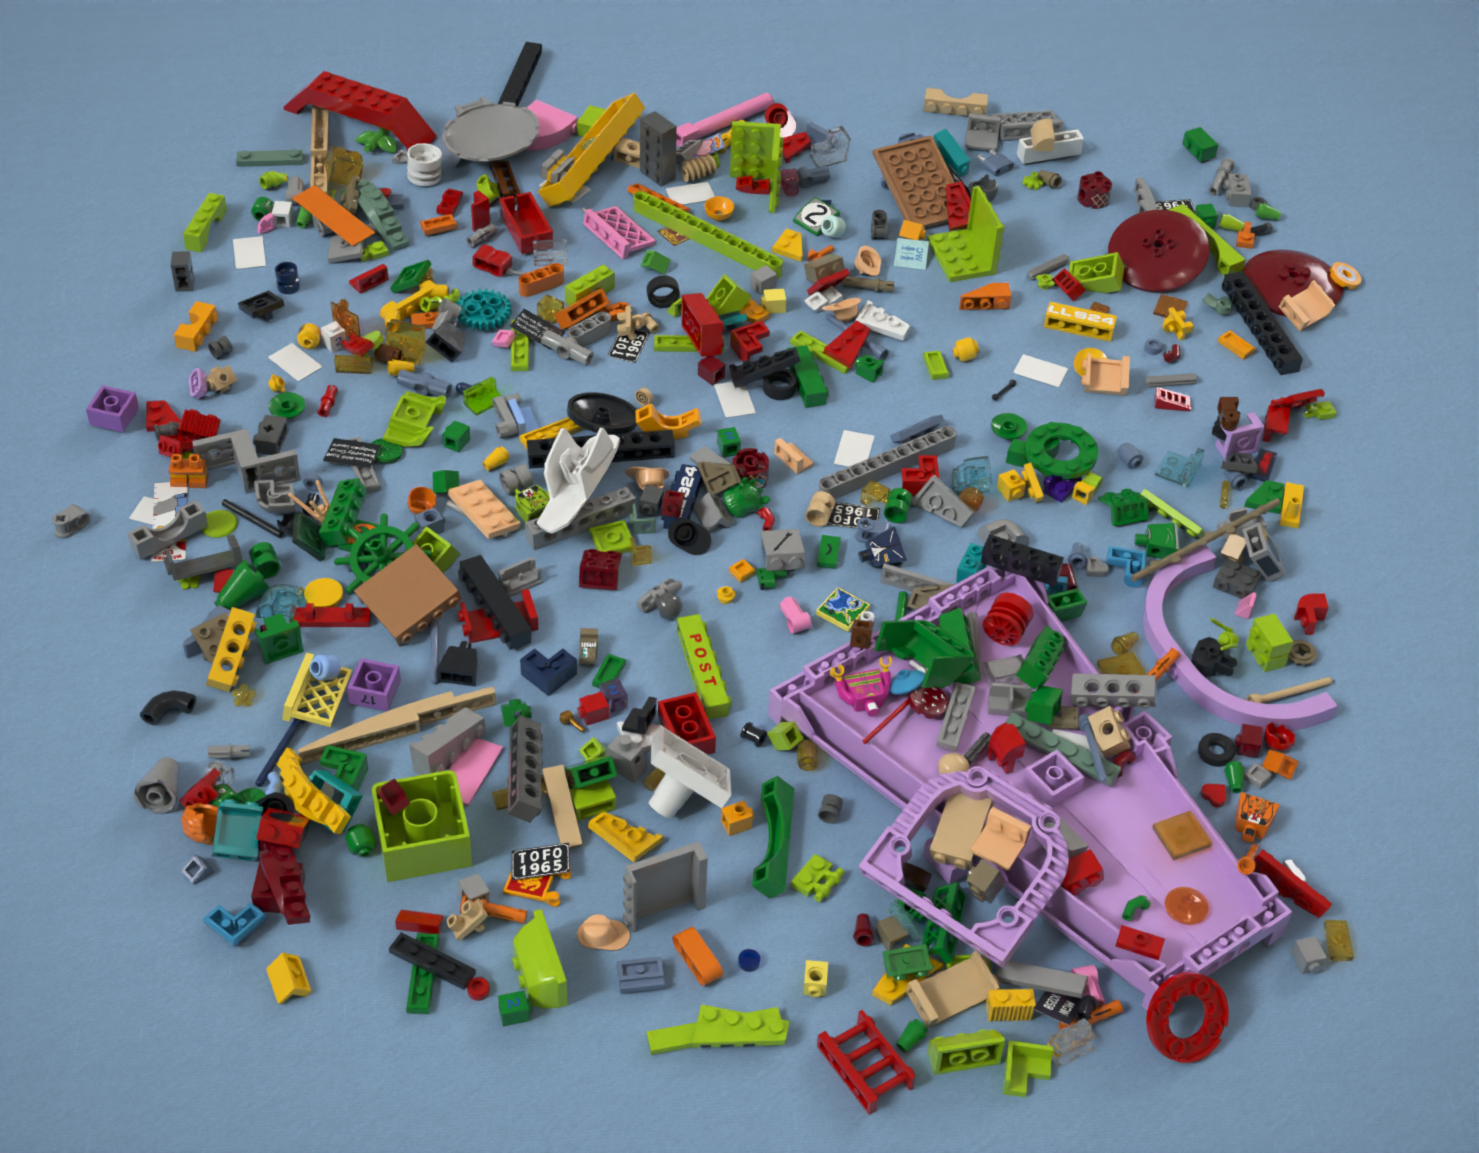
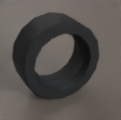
[647,275,680,308]
[763,368,796,400]

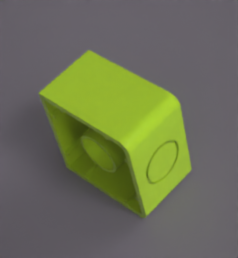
[372,770,472,882]

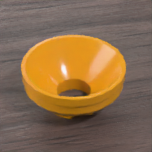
[704,196,734,221]

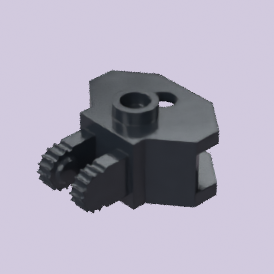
[1191,637,1238,677]

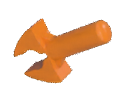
[807,245,834,262]

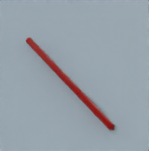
[862,699,909,744]

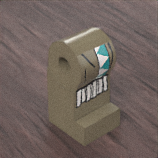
[579,628,598,665]

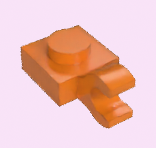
[1236,221,1255,249]

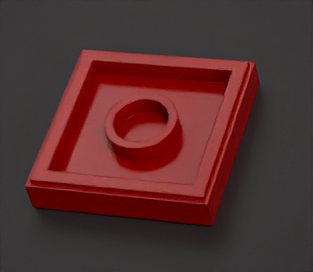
[807,269,850,295]

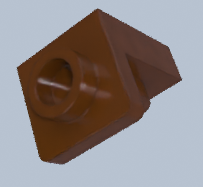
[850,619,874,649]

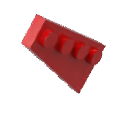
[1253,849,1332,918]

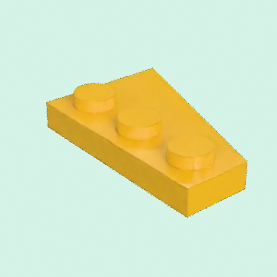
[588,811,663,862]
[872,943,944,1006]

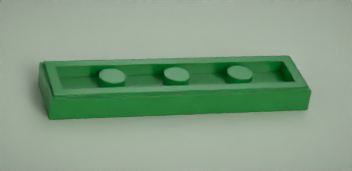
[406,933,440,1014]

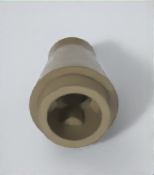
[1038,170,1062,188]

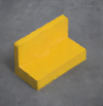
[266,952,312,1004]

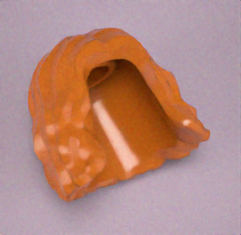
[181,803,218,845]

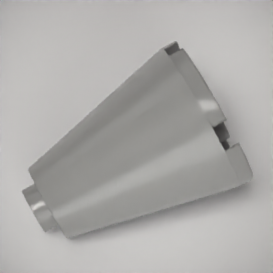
[134,757,179,814]

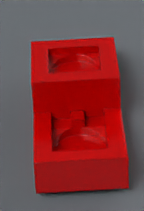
[736,175,771,194]
[436,189,463,216]

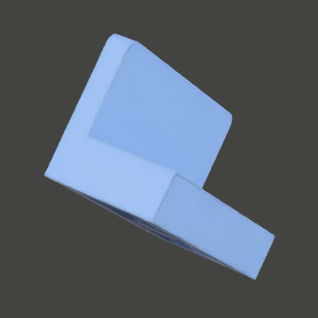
[508,399,539,436]

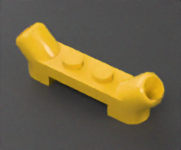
[380,280,449,331]

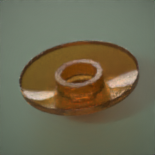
[1165,887,1209,925]

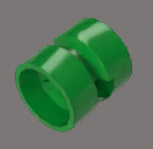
[884,488,913,523]
[249,542,281,579]

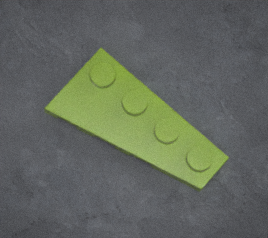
[692,1004,789,1048]

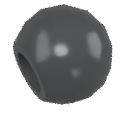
[656,593,682,620]

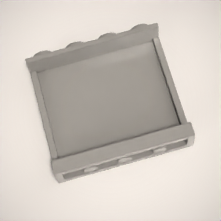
[623,842,708,933]

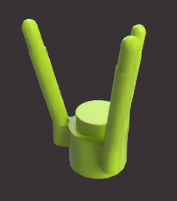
[1210,618,1239,651]

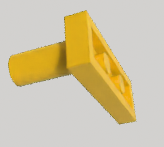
[1279,482,1304,529]

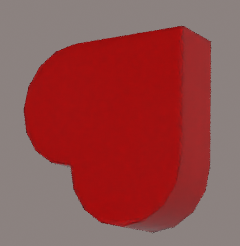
[1200,784,1226,807]

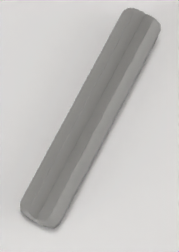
[1027,254,1069,280]
[1145,373,1197,387]

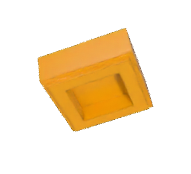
[729,559,756,583]

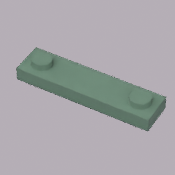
[236,149,303,167]

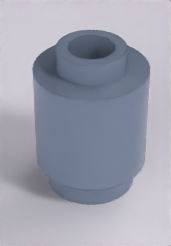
[1117,443,1143,469]

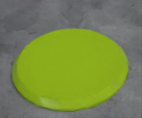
[201,510,238,538]

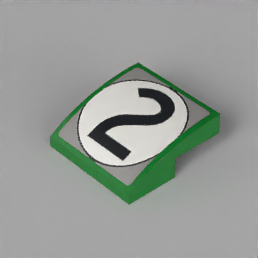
[793,197,840,236]

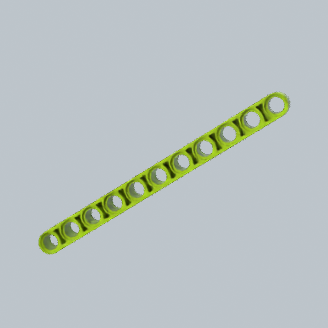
[633,191,783,279]

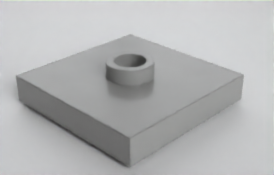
[328,236,364,263]

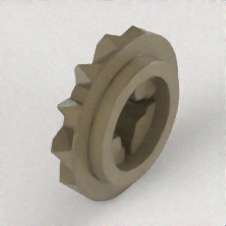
[1288,640,1317,667]

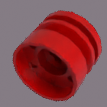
[982,592,1034,646]

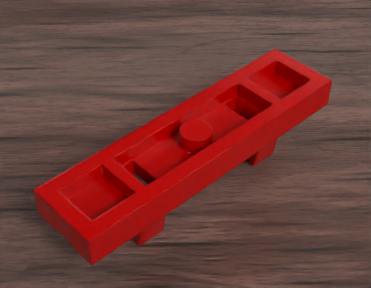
[290,603,371,627]

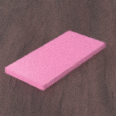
[449,738,503,806]

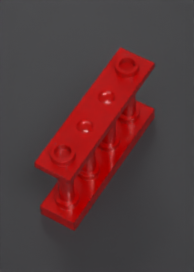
[817,1010,916,1115]

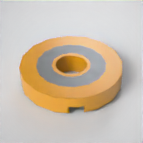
[1329,262,1361,289]

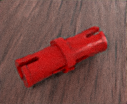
[317,385,338,417]

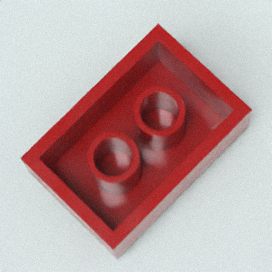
[658,692,716,755]

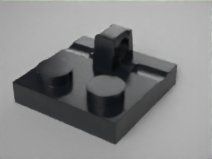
[238,290,285,321]

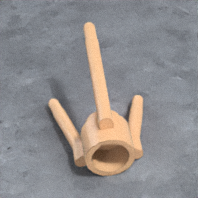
[288,480,330,524]

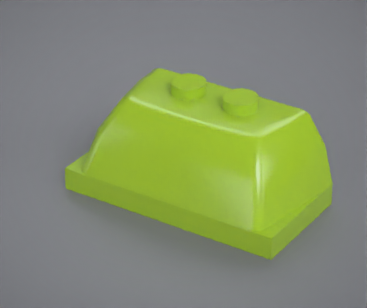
[512,909,568,1009]

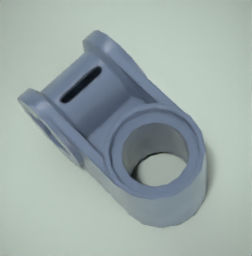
[855,518,892,543]

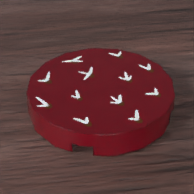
[908,684,949,719]

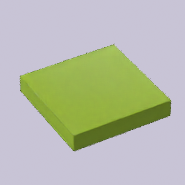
[589,520,636,554]

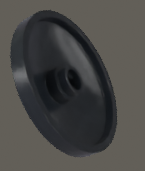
[567,392,637,435]

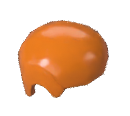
[407,487,437,515]

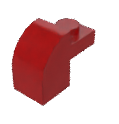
[1294,593,1329,635]

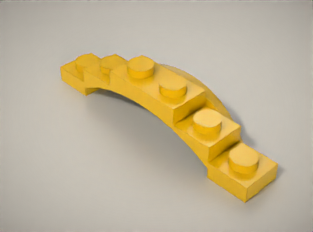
[277,747,351,834]

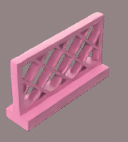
[583,206,656,259]

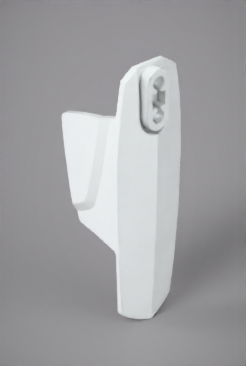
[537,428,620,534]

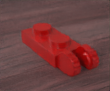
[340,333,374,357]

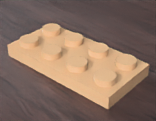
[448,480,521,539]

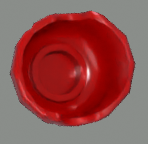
[1264,722,1295,751]

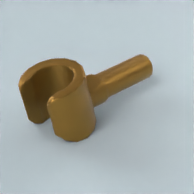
[559,710,585,733]

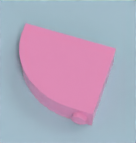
[525,100,578,150]

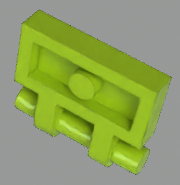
[790,854,845,902]

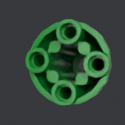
[214,560,270,610]

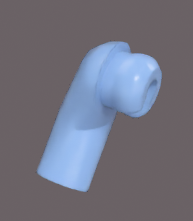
[265,771,284,795]

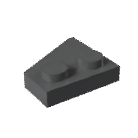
[1221,452,1258,474]

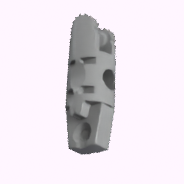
[637,578,683,612]

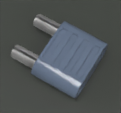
[977,149,1014,176]

